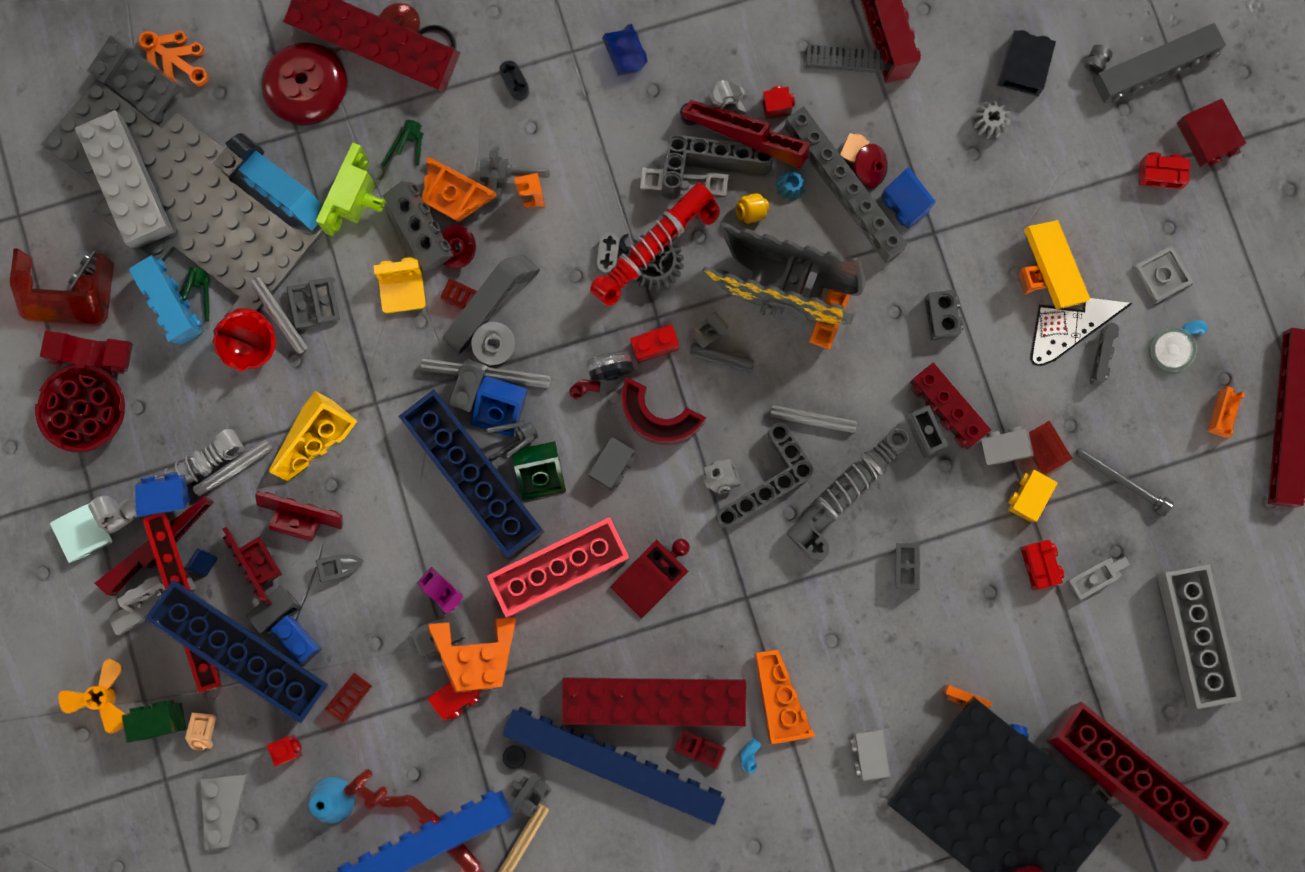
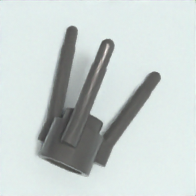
[486,420,538,460]

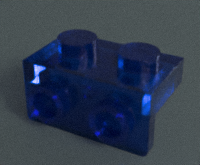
[602,24,648,76]

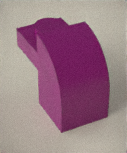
[416,566,463,614]

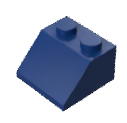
[881,167,936,229]
[471,376,528,438]
[135,472,190,517]

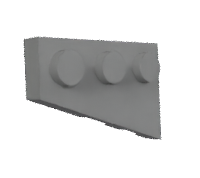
[201,774,248,849]

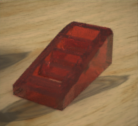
[441,278,477,310]
[325,673,372,725]

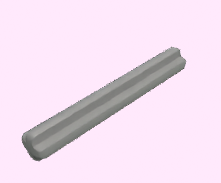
[250,277,308,354]
[770,405,857,433]
[193,440,272,497]

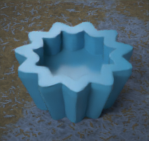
[775,171,806,201]

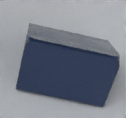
[186,548,217,576]

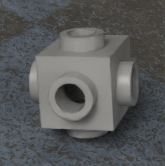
[703,459,741,494]

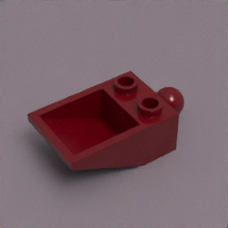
[610,538,690,619]

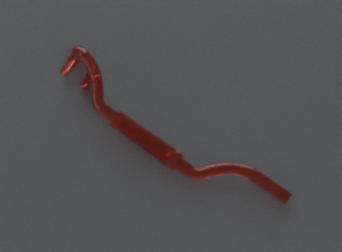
[344,769,485,872]

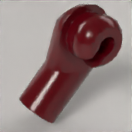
[569,379,601,400]

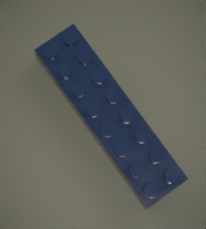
[398,389,544,559]
[144,579,328,723]

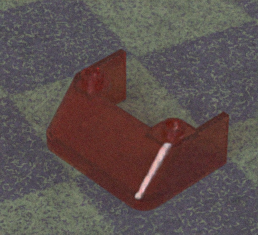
[9,248,114,326]

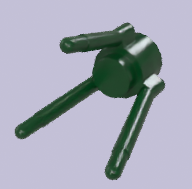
[381,119,424,166]
[180,267,210,322]

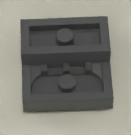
[286,277,340,330]

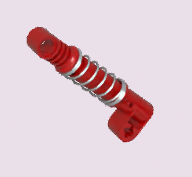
[590,182,720,306]

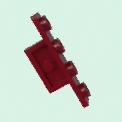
[255,491,343,542]
[222,527,282,607]

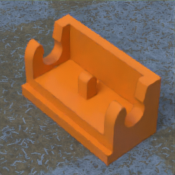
[514,173,545,208]
[1207,386,1245,439]

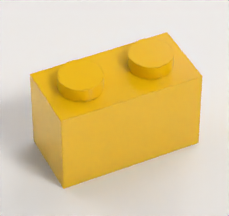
[1008,470,1058,523]

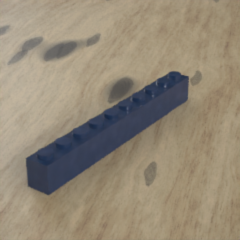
[502,706,725,826]

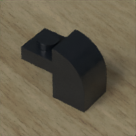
[213,133,265,179]

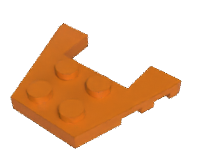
[427,617,516,692]

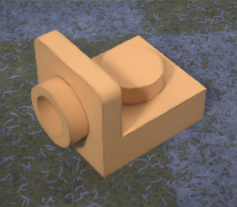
[185,713,216,751]

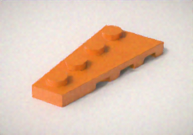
[754,649,815,744]

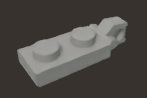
[1067,557,1130,601]

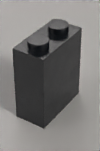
[997,30,1056,97]

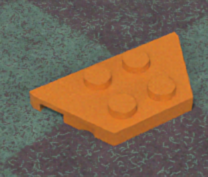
[422,156,497,223]

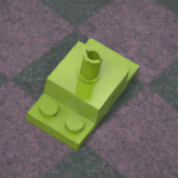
[316,143,386,236]

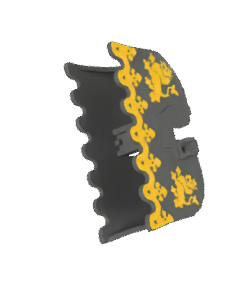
[703,222,866,325]

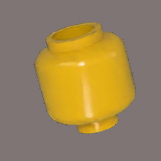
[735,193,769,224]

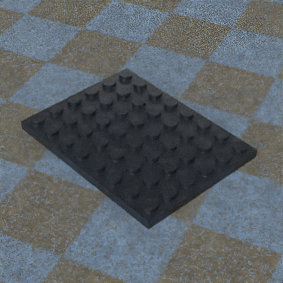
[887,696,1122,872]

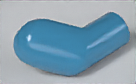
[1180,320,1208,341]
[740,738,762,773]

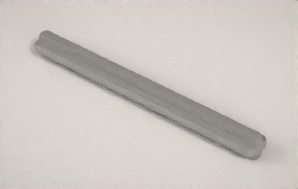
[421,359,551,388]

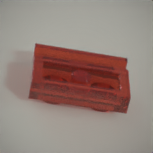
[1029,420,1073,475]

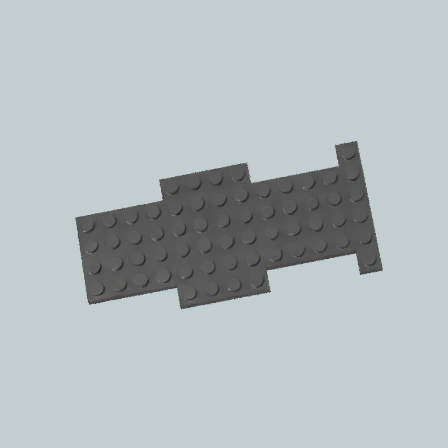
[41,79,324,314]

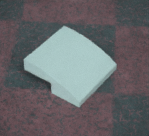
[50,503,113,563]

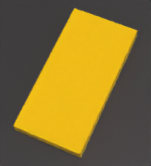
[1024,220,1091,310]

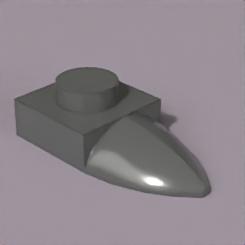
[315,554,363,582]

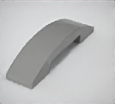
[640,168,729,198]

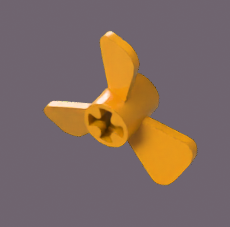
[58,659,126,733]

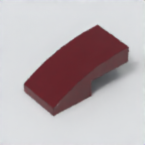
[674,729,727,769]

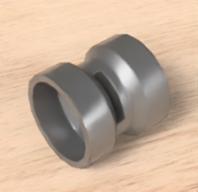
[1083,44,1113,75]

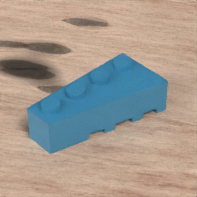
[238,151,323,231]
[129,255,204,346]

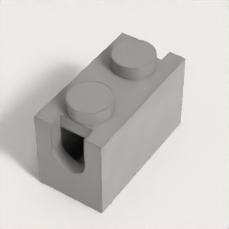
[981,426,1034,466]
[850,729,890,780]

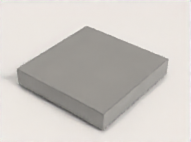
[1132,245,1194,304]

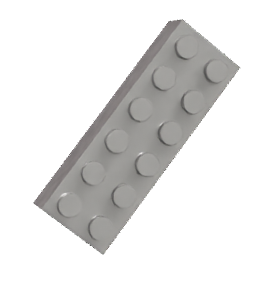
[75,110,174,250]
[1157,564,1242,709]

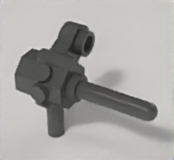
[479,150,550,203]

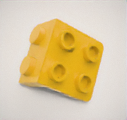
[373,258,426,314]

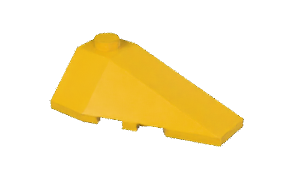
[269,391,357,481]

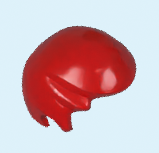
[212,308,276,372]

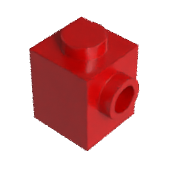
[762,86,795,119]
[266,735,302,767]

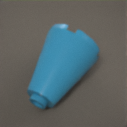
[309,777,355,824]

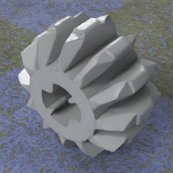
[973,101,1011,139]

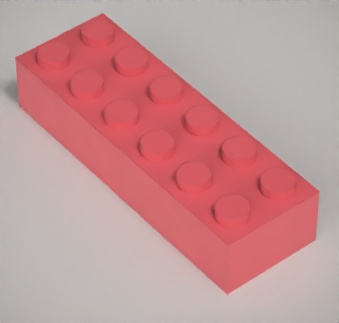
[487,517,630,618]

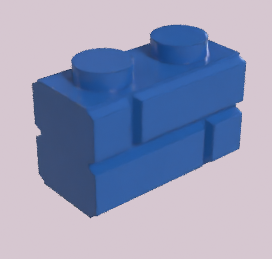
[270,615,322,665]

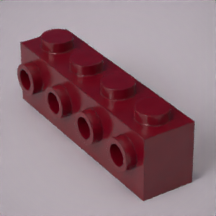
[909,362,991,449]

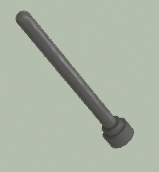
[1076,448,1174,517]

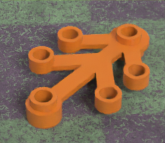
[138,31,209,86]

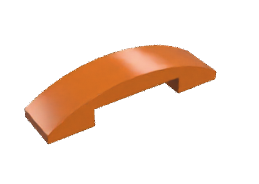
[809,290,850,350]

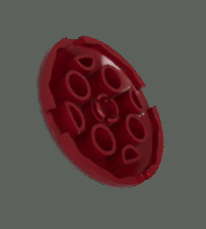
[262,42,348,125]
[35,364,125,453]

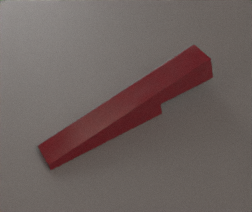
[682,100,810,169]
[94,496,214,596]

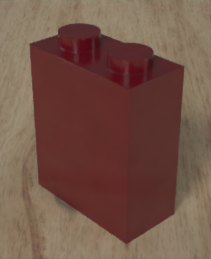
[1177,98,1247,168]

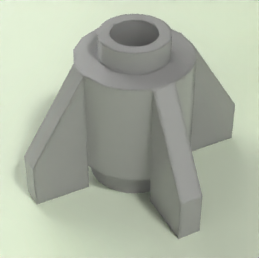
[710,80,746,115]

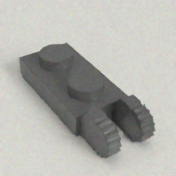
[1090,322,1119,386]

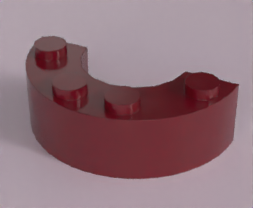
[40,331,133,376]
[622,377,706,445]

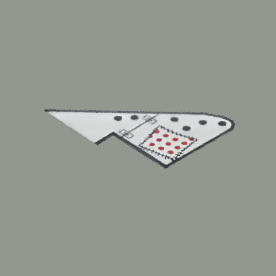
[1030,298,1132,366]

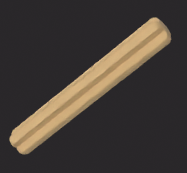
[498,804,549,872]

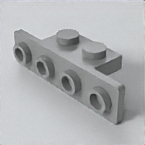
[108,571,196,636]

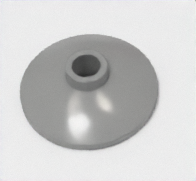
[471,321,515,365]

